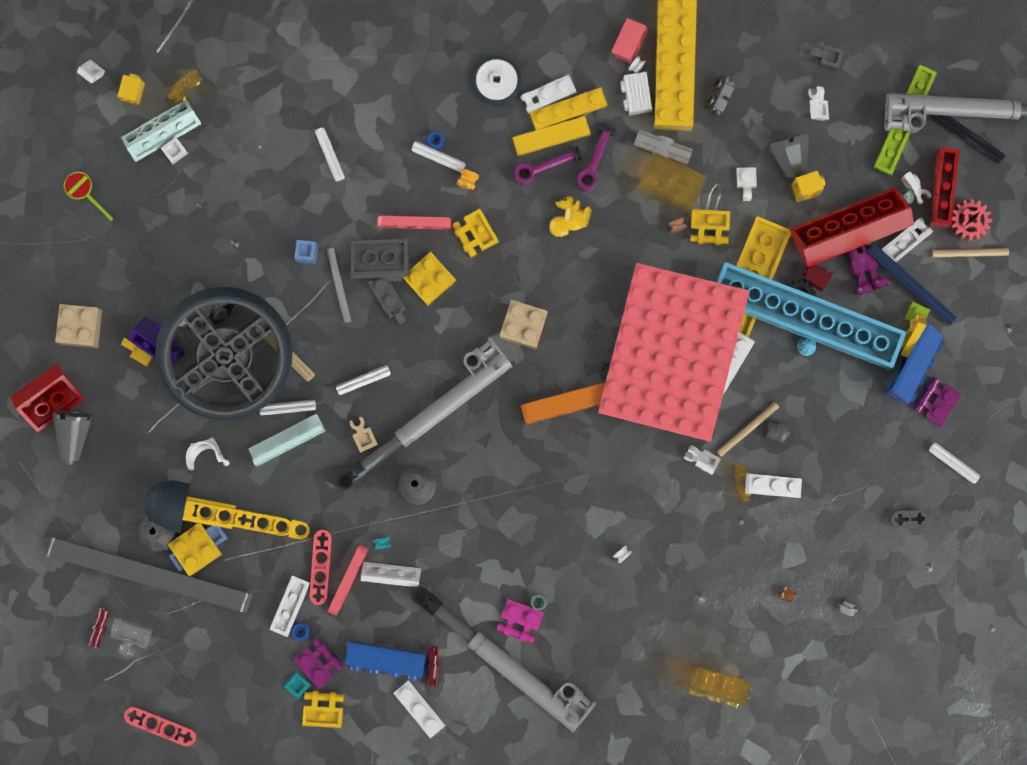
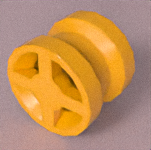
[456,169,479,190]

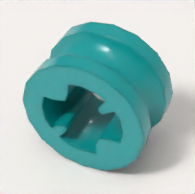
[373,537,391,550]

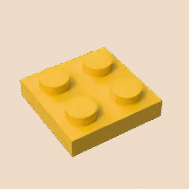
[402,252,456,306]
[168,523,222,576]

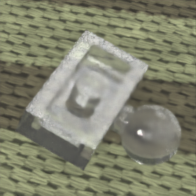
[110,617,153,658]

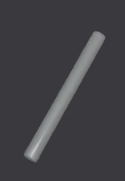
[327,248,351,323]

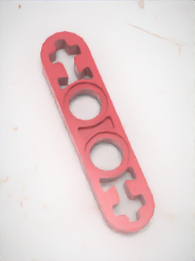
[377,216,451,229]
[310,530,332,605]
[328,544,369,616]
[124,707,197,746]

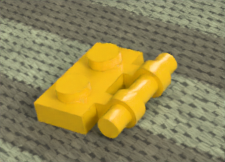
[452,209,499,258]
[690,209,730,246]
[900,313,926,358]
[302,690,344,728]

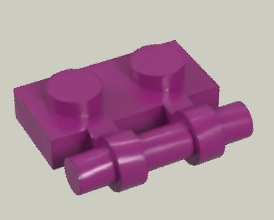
[914,377,962,427]
[293,638,343,689]

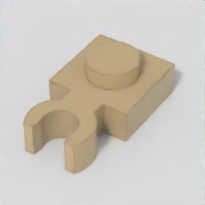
[350,417,378,453]

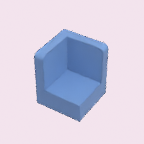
[294,240,318,264]

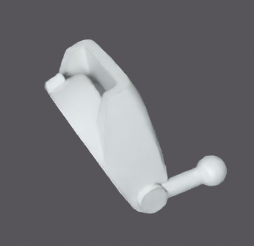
[186,437,230,471]

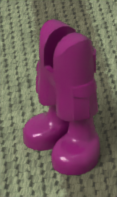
[847,244,891,296]

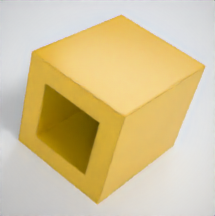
[117,74,145,105]

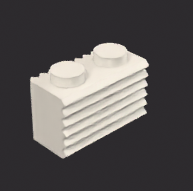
[620,72,652,116]

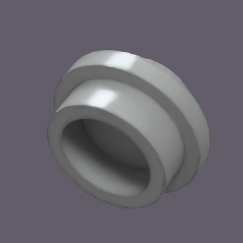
[839,600,858,616]

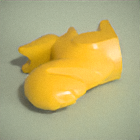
[549,196,591,237]

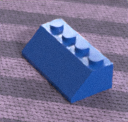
[885,323,944,405]
[345,641,427,681]

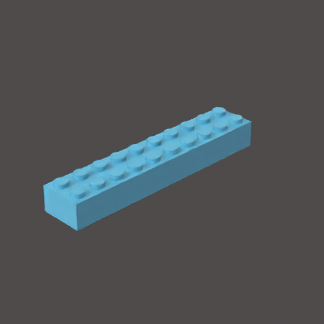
[716,262,906,370]

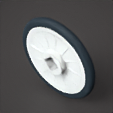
[472,56,521,105]

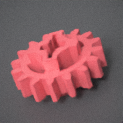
[950,199,992,241]

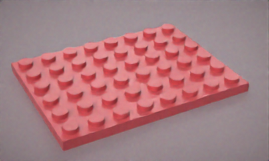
[598,263,750,442]

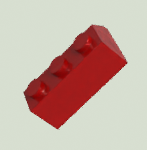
[10,363,84,433]

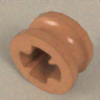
[668,218,687,233]

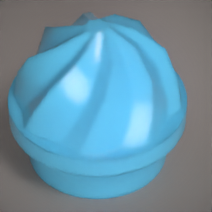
[797,337,816,356]

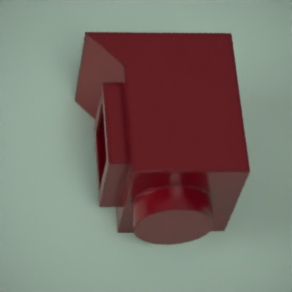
[802,264,835,292]

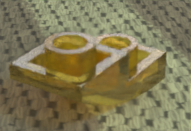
[167,69,202,103]
[733,462,751,504]

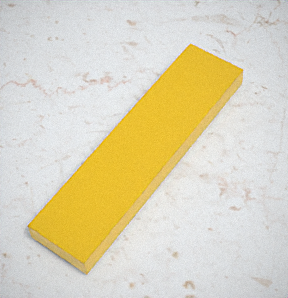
[512,116,590,156]

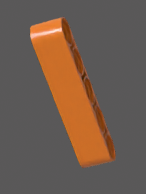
[521,382,606,424]

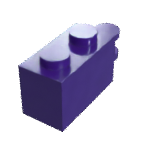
[129,316,185,364]

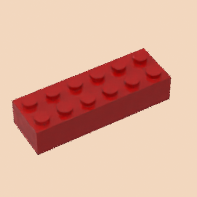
[790,187,914,267]

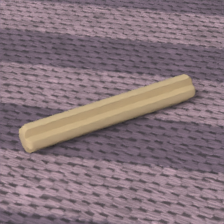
[256,327,315,381]

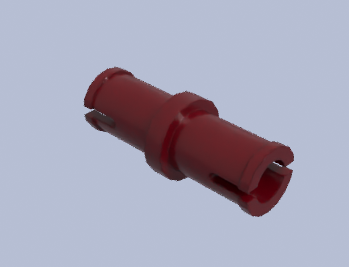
[87,607,111,648]
[425,646,441,686]

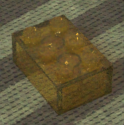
[637,152,707,214]
[685,665,752,708]

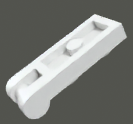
[521,75,576,114]
[882,217,934,262]

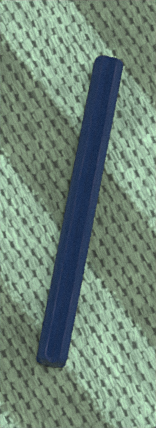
[867,243,957,325]

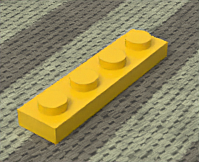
[530,87,607,130]

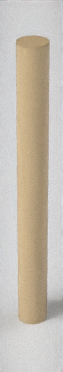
[931,248,1009,258]
[716,402,779,457]

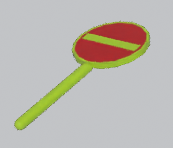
[64,172,113,221]

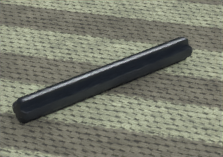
[928,114,1006,164]

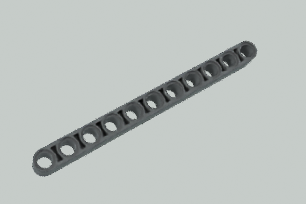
[45,537,253,613]

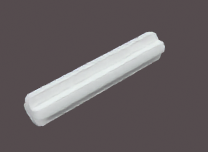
[315,128,345,182]
[412,141,465,172]
[336,365,391,395]
[259,400,316,415]
[929,443,980,483]

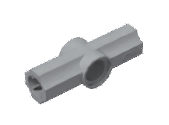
[634,130,693,165]

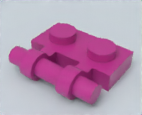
[497,599,544,644]

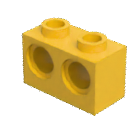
[791,171,825,203]

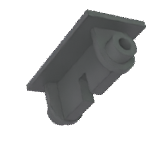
[704,76,735,116]

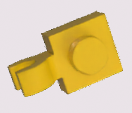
[121,338,153,366]

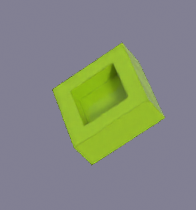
[904,302,930,323]

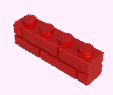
[929,147,960,228]

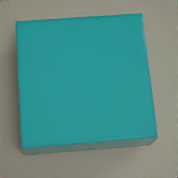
[284,672,311,699]

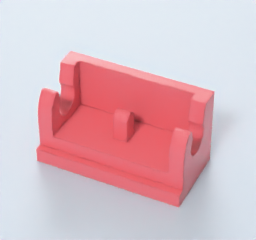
[611,18,648,65]

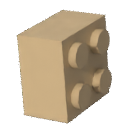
[500,300,548,350]
[55,304,102,348]

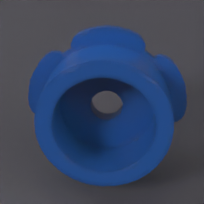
[426,131,445,150]
[291,622,310,641]

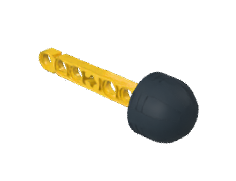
[144,480,309,539]

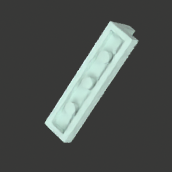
[121,99,201,162]
[248,414,326,466]

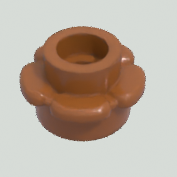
[779,587,797,602]

